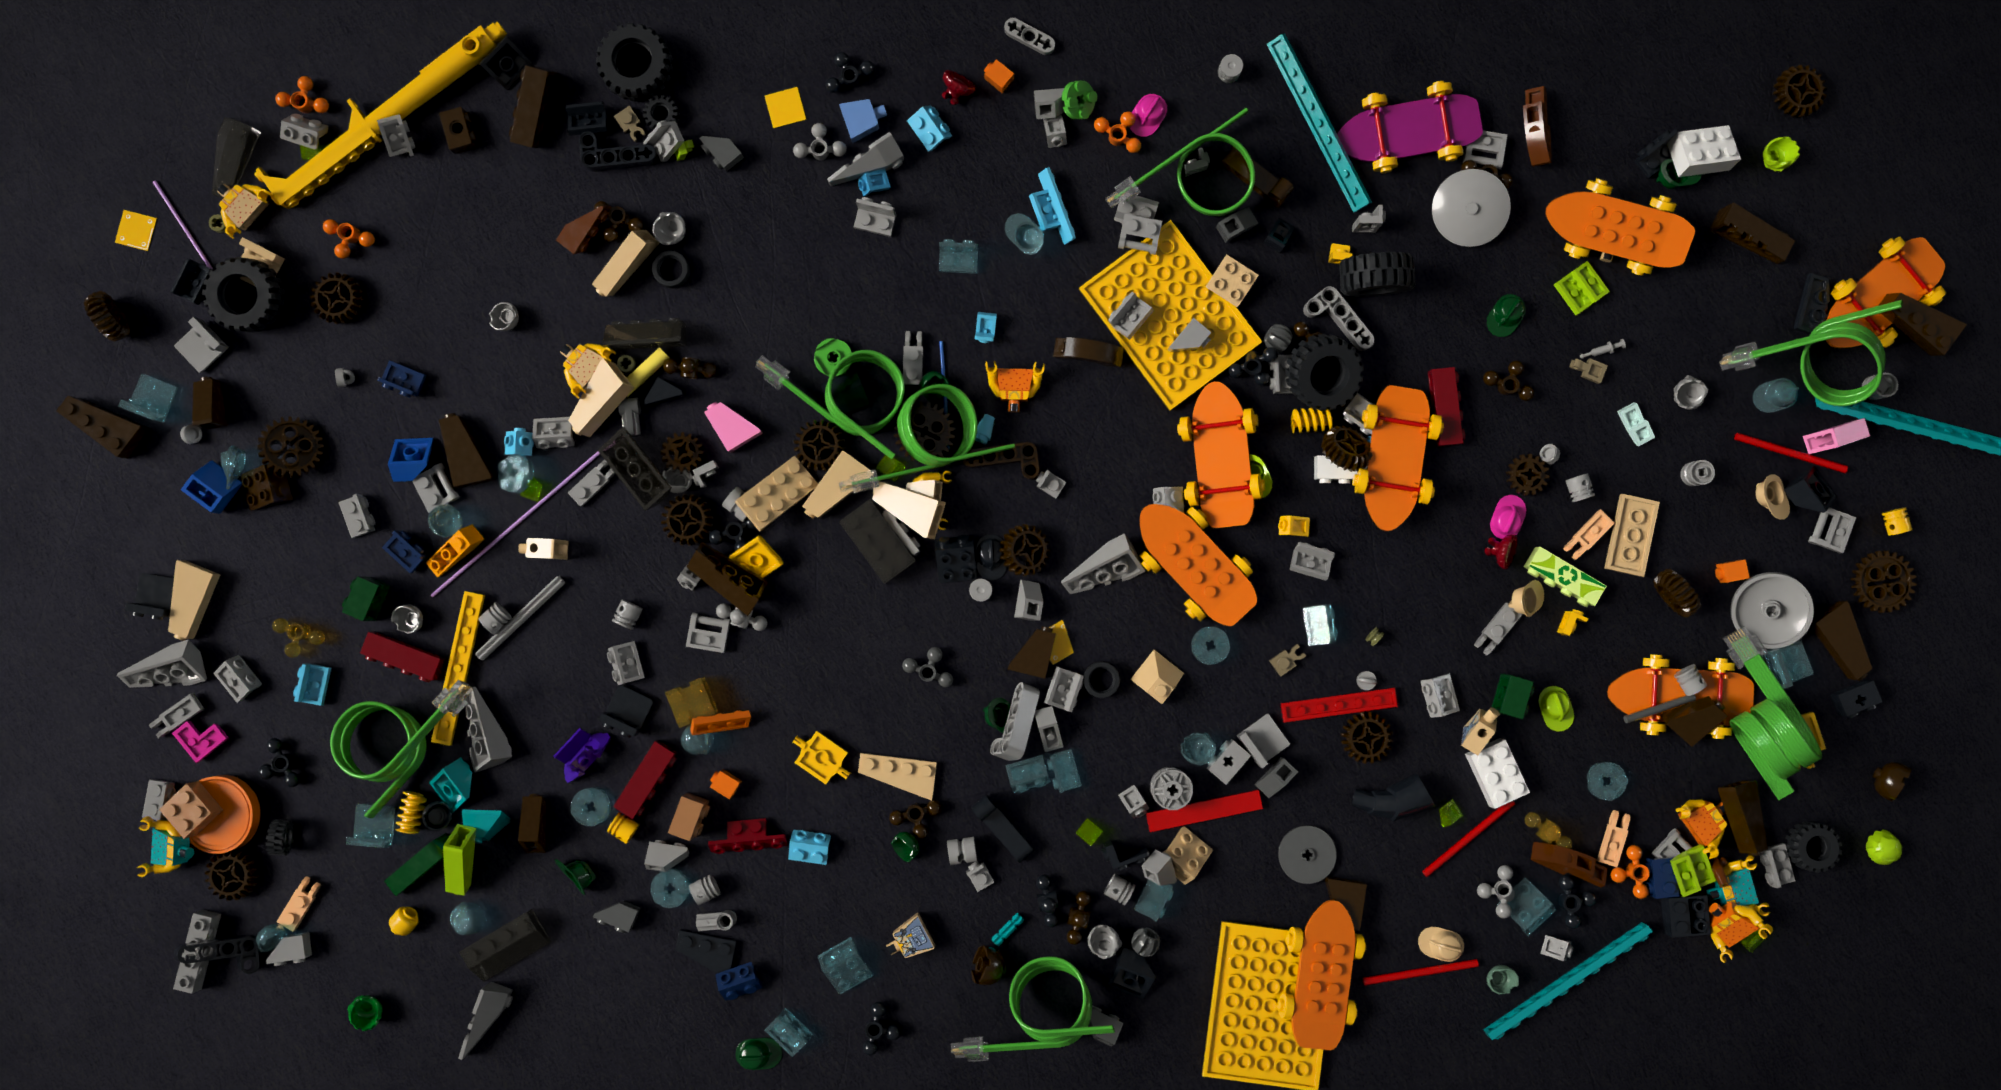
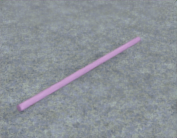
[153,180,213,269]

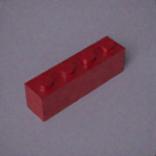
[1428,367,1465,447]
[360,631,446,683]
[613,740,677,819]

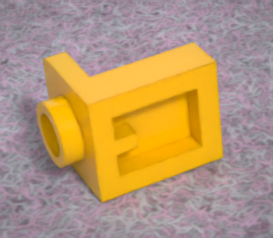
[1328,243,1352,264]
[1278,516,1310,537]
[1557,609,1589,636]

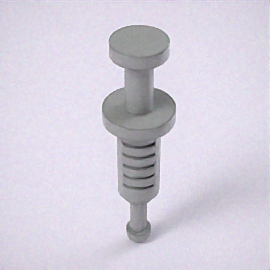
[1580,339,1626,359]

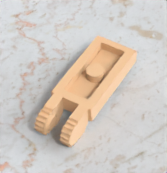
[1563,509,1614,560]
[1596,810,1630,867]
[277,876,321,932]

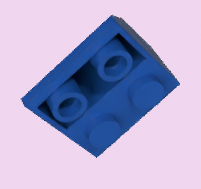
[181,460,242,514]

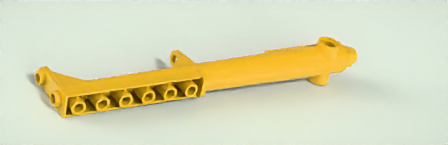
[254,21,507,209]

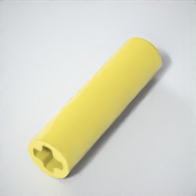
[626,347,670,397]

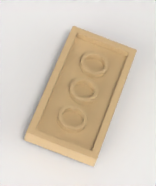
[735,456,818,532]
[1604,494,1660,577]

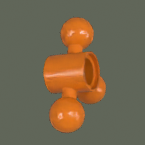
[275,76,329,113]
[1094,111,1141,153]
[323,219,375,259]
[1610,845,1649,899]

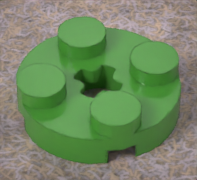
[1062,80,1097,119]
[814,338,852,377]

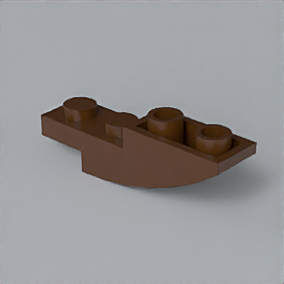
[1523,86,1552,167]
[1531,842,1607,888]

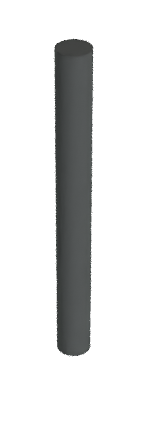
[1623,694,1696,723]

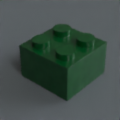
[342,576,391,621]
[1492,674,1534,719]

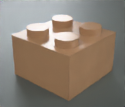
[159,781,223,839]
[668,793,710,841]

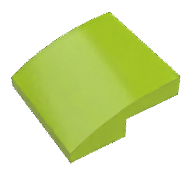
[1554,261,1610,315]
[1670,844,1716,897]

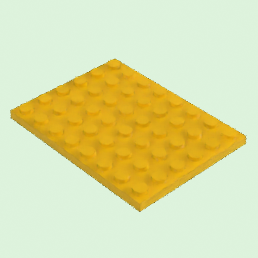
[1079,220,1262,411]
[1202,921,1323,1090]

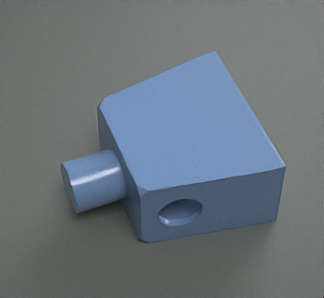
[839,99,887,143]

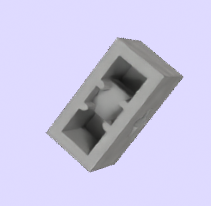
[1207,739,1251,785]

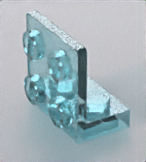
[939,239,978,274]
[118,374,178,423]
[1763,639,1813,688]
[346,804,396,848]
[1498,878,1556,936]
[818,937,873,994]

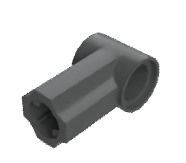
[618,397,641,436]

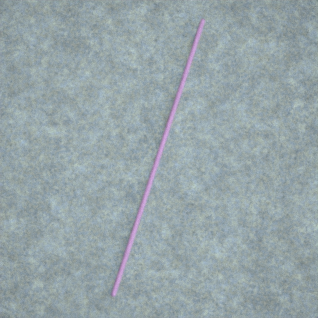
[431,438,615,597]

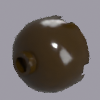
[1872,762,1911,802]
[971,945,1006,985]

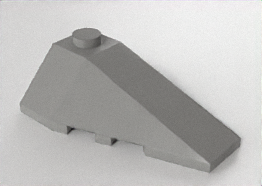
[827,132,904,186]
[1061,533,1145,594]
[117,640,207,688]
[464,687,512,772]
[458,982,513,1060]

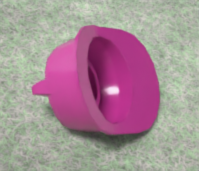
[1130,94,1167,137]
[1490,495,1526,539]

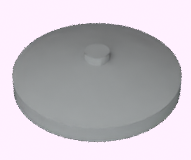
[1432,169,1511,247]
[1731,572,1814,649]

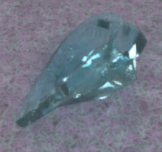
[221,445,246,489]

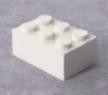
[1667,125,1741,177]
[1465,738,1530,809]

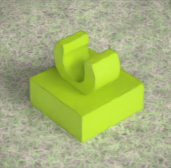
[675,140,694,161]

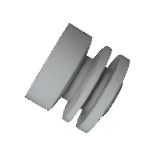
[1150,767,1193,810]

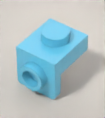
[975,312,997,343]

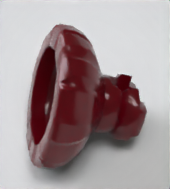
[942,70,976,105]
[1485,535,1517,569]

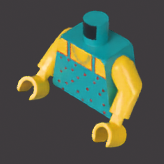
[137,816,194,877]
[1707,856,1770,916]

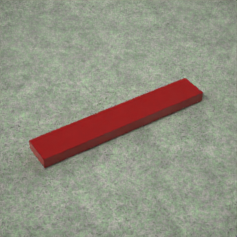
[1280,688,1398,723]
[1146,789,1263,832]

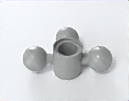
[793,123,846,160]
[716,603,767,631]
[1477,865,1515,918]

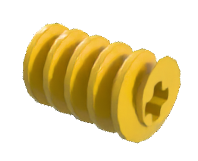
[1291,407,1333,433]
[395,791,427,834]

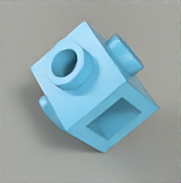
[504,428,534,456]

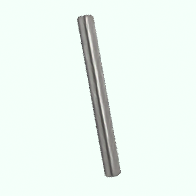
[475,576,565,660]

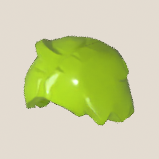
[1763,137,1800,172]
[1866,830,1902,865]

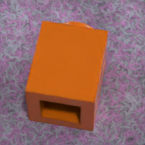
[984,59,1014,93]
[1715,559,1750,583]
[710,769,742,799]

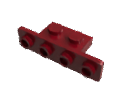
[708,818,788,854]

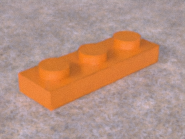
[690,710,751,736]

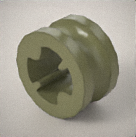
[209,214,226,233]
[617,355,636,373]
[1365,627,1384,646]

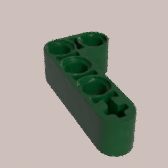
[384,833,449,896]

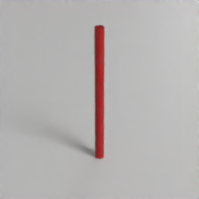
[1734,433,1848,473]
[1422,801,1515,877]
[1363,959,1479,985]

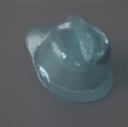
[1005,213,1044,255]
[1753,378,1799,413]

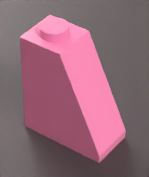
[704,402,763,453]
[1803,418,1870,454]

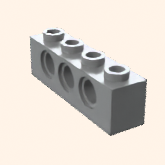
[173,910,221,994]

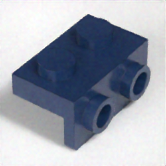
[377,360,427,398]
[382,530,428,574]
[1644,857,1679,899]
[716,962,762,1001]

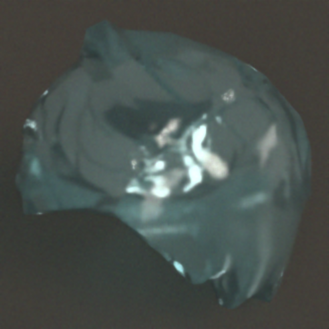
[428,504,463,538]
[681,724,714,755]
[1181,732,1216,766]
[450,901,487,935]

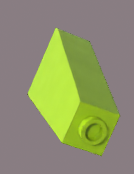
[443,824,476,896]

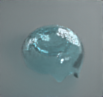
[256,924,287,952]

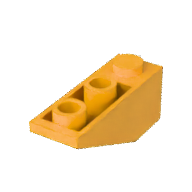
[426,524,484,578]

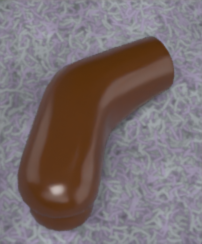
[1712,857,1729,888]

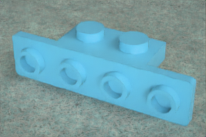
[1029,167,1076,245]

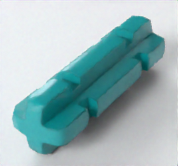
[992,913,1024,946]

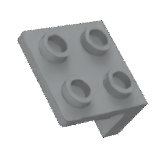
[854,197,896,237]
[174,317,229,373]
[1237,714,1290,768]

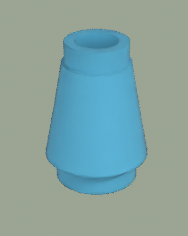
[975,414,995,444]

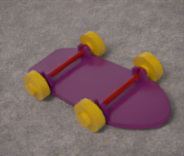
[1337,81,1483,173]

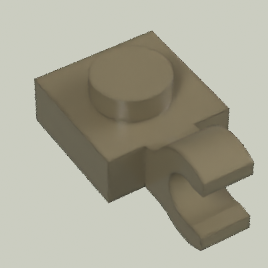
[1569,358,1608,384]

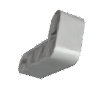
[1303,286,1374,351]
[990,682,1040,761]

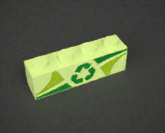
[1523,547,1607,607]

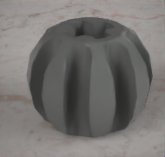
[1264,324,1293,352]
[1131,927,1160,957]

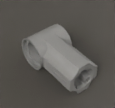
[696,910,737,931]

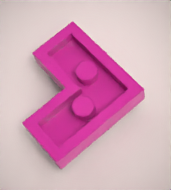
[172,721,229,763]

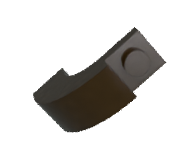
[1053,337,1124,367]

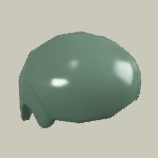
[1486,965,1519,994]

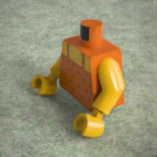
[985,361,1045,412]
[1676,799,1727,859]
[1709,902,1773,963]

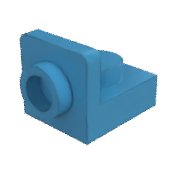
[858,169,890,196]

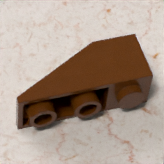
[556,205,611,254]

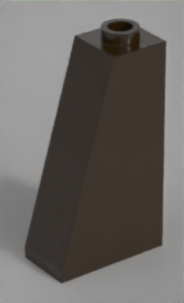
[439,413,496,488]
[1810,601,1872,680]
[1718,780,1768,856]

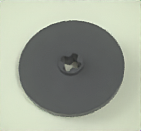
[1278,825,1336,884]

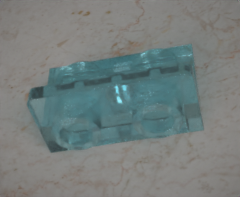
[1303,604,1338,646]
[1047,749,1082,793]
[1005,755,1050,793]
[1134,879,1174,922]
[764,1008,812,1057]

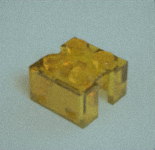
[665,677,718,728]

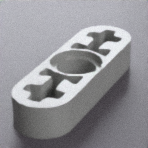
[1004,18,1055,55]

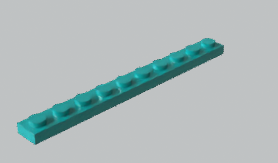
[1267,34,1372,212]
[1815,397,2001,455]
[1483,922,1652,1040]

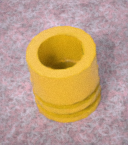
[1882,507,1912,536]
[607,812,639,844]

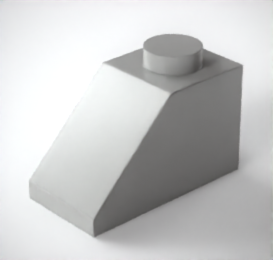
[1167,318,1211,352]
[1035,706,1063,752]

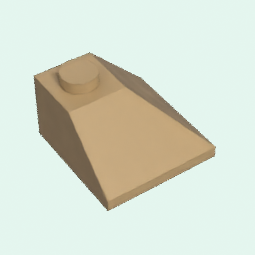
[1130,650,1184,704]

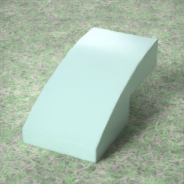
[1617,402,1655,447]

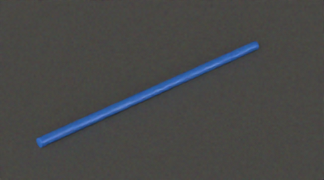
[939,341,950,450]

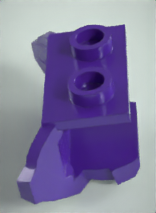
[553,728,611,783]

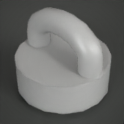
[335,368,355,388]
[180,424,202,444]
[1539,444,1560,465]
[1356,671,1377,690]

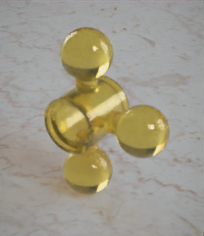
[272,618,325,658]
[1525,812,1572,849]

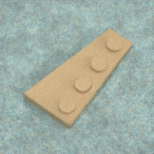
[858,753,937,801]

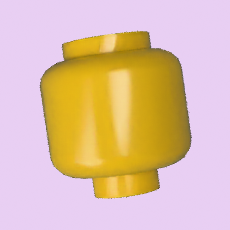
[389,907,419,936]

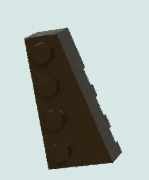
[509,65,559,148]
[1709,202,1795,264]
[1878,293,1967,356]
[56,396,151,459]
[686,542,768,616]

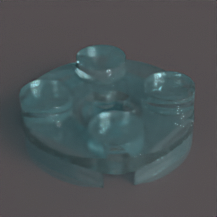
[498,455,534,493]
[1191,626,1230,665]
[1587,762,1628,801]
[571,787,611,826]
[651,868,690,908]

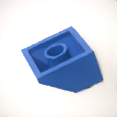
[388,438,434,482]

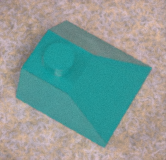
[429,757,472,813]
[462,809,511,844]

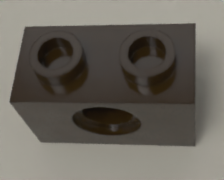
[439,107,477,154]

